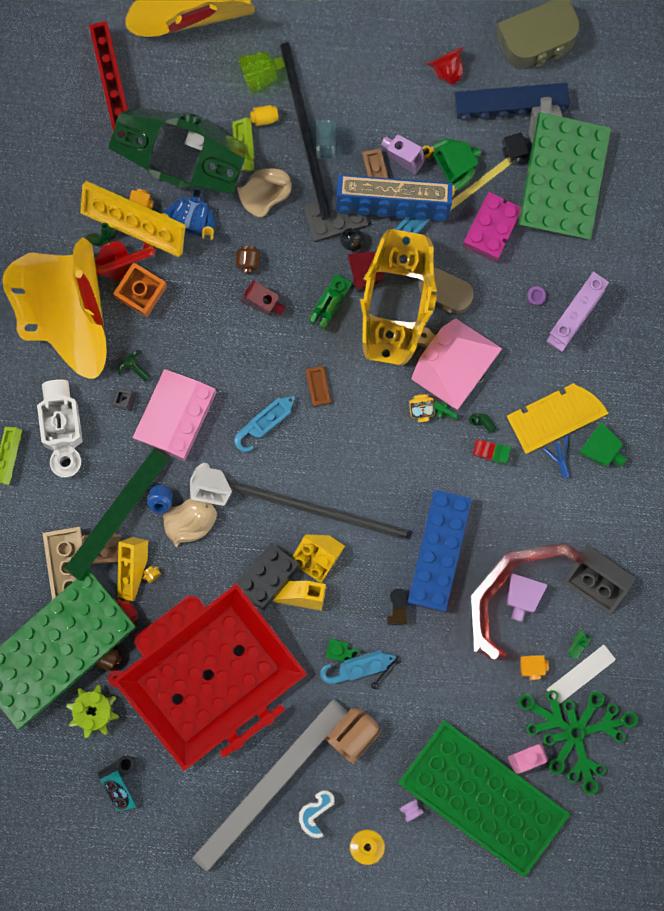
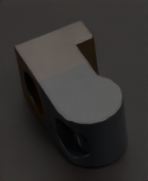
[387,588,407,625]

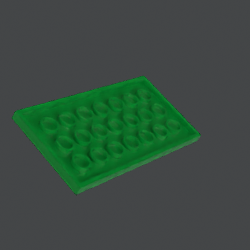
[0,569,137,730]
[398,720,570,878]

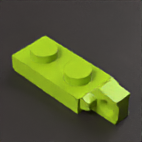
[232,117,254,172]

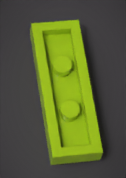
[0,427,22,485]

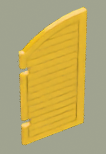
[507,383,609,454]

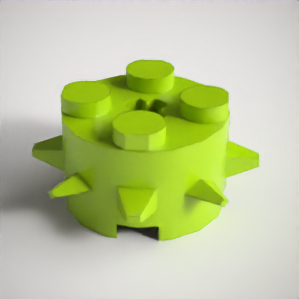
[66,685,119,738]

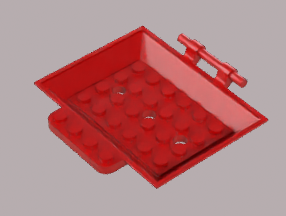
[112,583,307,771]

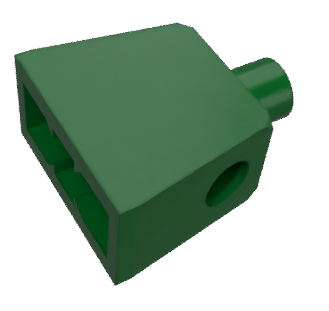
[578,423,627,468]

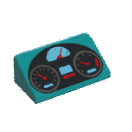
[100,771,136,811]

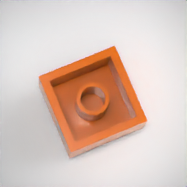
[113,262,167,318]

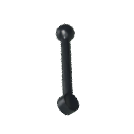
[371,657,400,689]

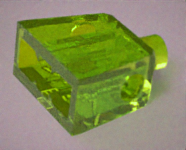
[238,51,285,95]

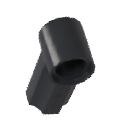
[97,756,137,779]

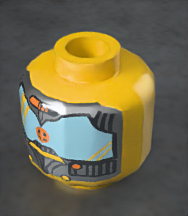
[409,394,435,422]

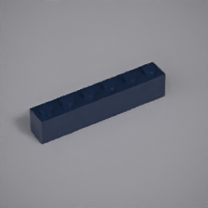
[454,82,570,121]

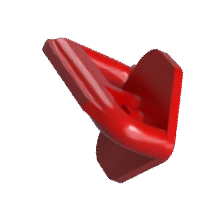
[95,241,155,280]

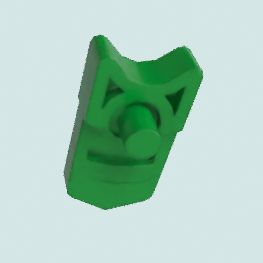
[433,401,458,420]
[568,630,592,659]

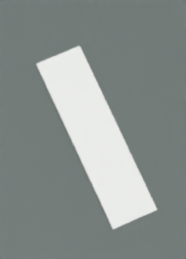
[546,645,616,704]

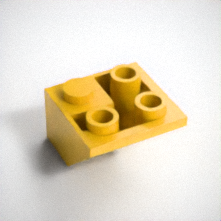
[292,534,345,583]

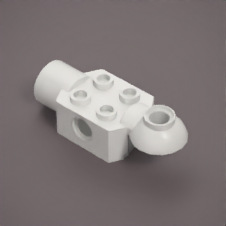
[37,380,83,477]

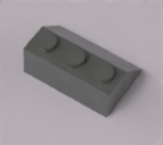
[563,546,636,615]

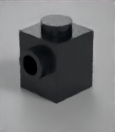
[502,132,528,164]

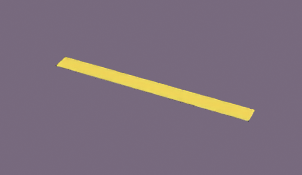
[450,158,513,211]

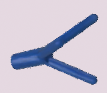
[543,435,570,479]

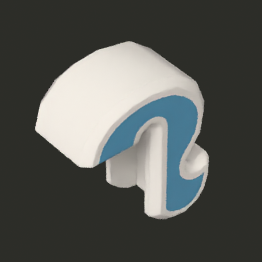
[299,791,334,838]

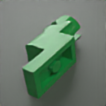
[308,274,352,330]

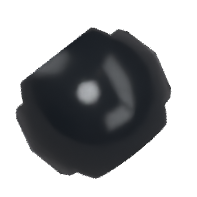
[340,228,364,251]

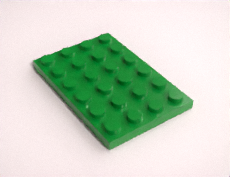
[518,112,611,240]

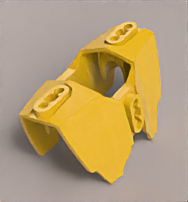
[360,229,437,366]

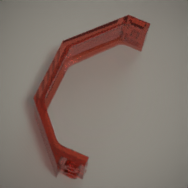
[471,543,586,661]

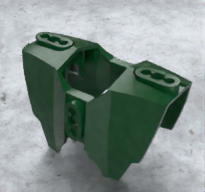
[108,109,246,194]

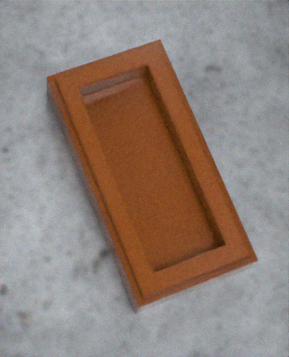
[305,366,331,407]

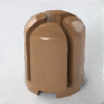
[324,707,380,765]

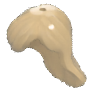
[237,168,292,217]
[163,499,217,548]

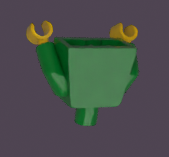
[422,138,481,198]

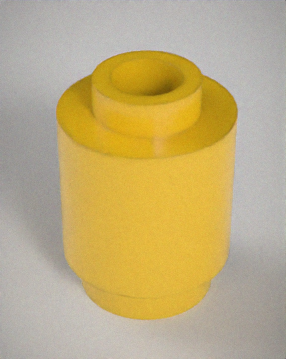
[250,105,278,126]

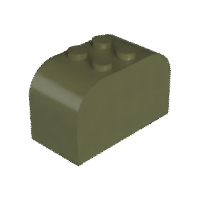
[495,0,579,69]

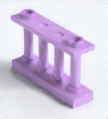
[546,271,609,353]

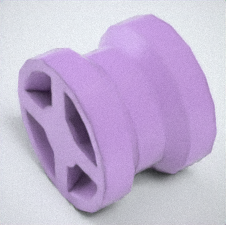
[399,799,424,822]

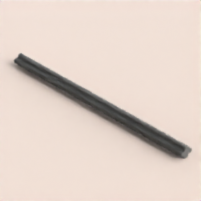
[227,479,408,540]

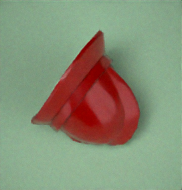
[425,46,464,85]

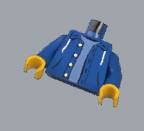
[161,190,215,240]

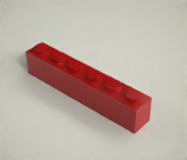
[89,21,128,137]

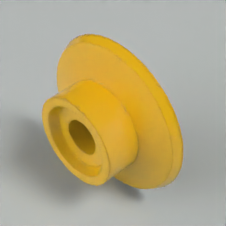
[350,830,385,865]

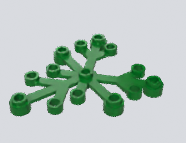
[518,690,638,795]

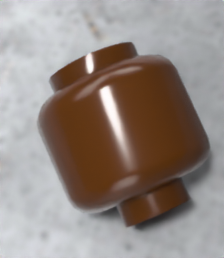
[236,246,260,274]
[95,647,122,671]

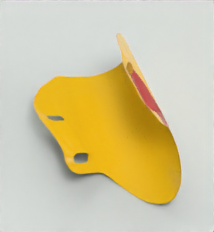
[126,0,255,37]
[3,238,107,379]

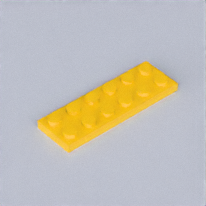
[80,181,186,257]

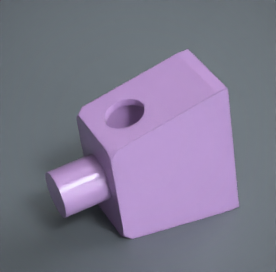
[381,135,426,175]
[507,573,547,622]

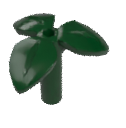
[86,223,117,246]
[118,350,150,382]

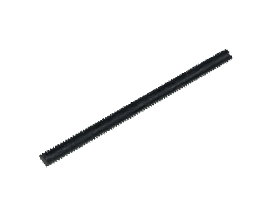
[280,42,331,220]

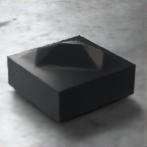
[112,388,136,411]

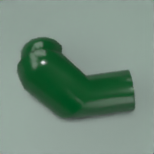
[469,413,497,433]

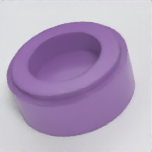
[527,286,546,306]

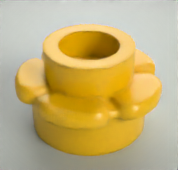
[143,566,161,583]

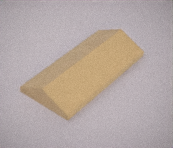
[43,527,83,600]

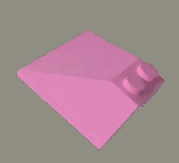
[411,318,502,410]

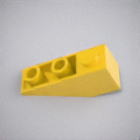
[272,581,326,611]

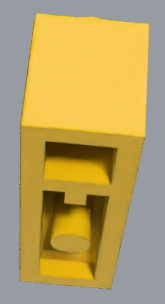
[117,537,148,601]

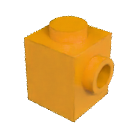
[129,189,154,210]
[520,655,549,680]

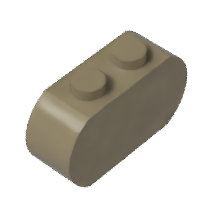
[418,267,473,314]

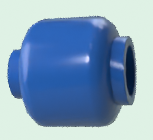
[147,485,173,514]

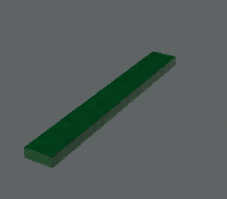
[64,447,170,581]

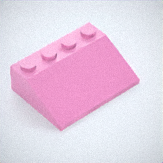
[133,369,216,461]

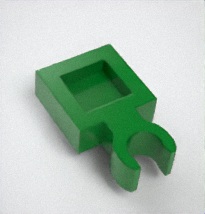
[325,638,361,662]

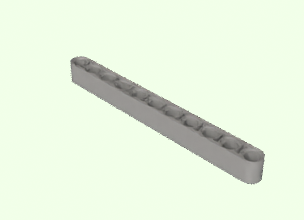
[192,699,348,872]

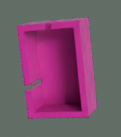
[463,192,521,263]

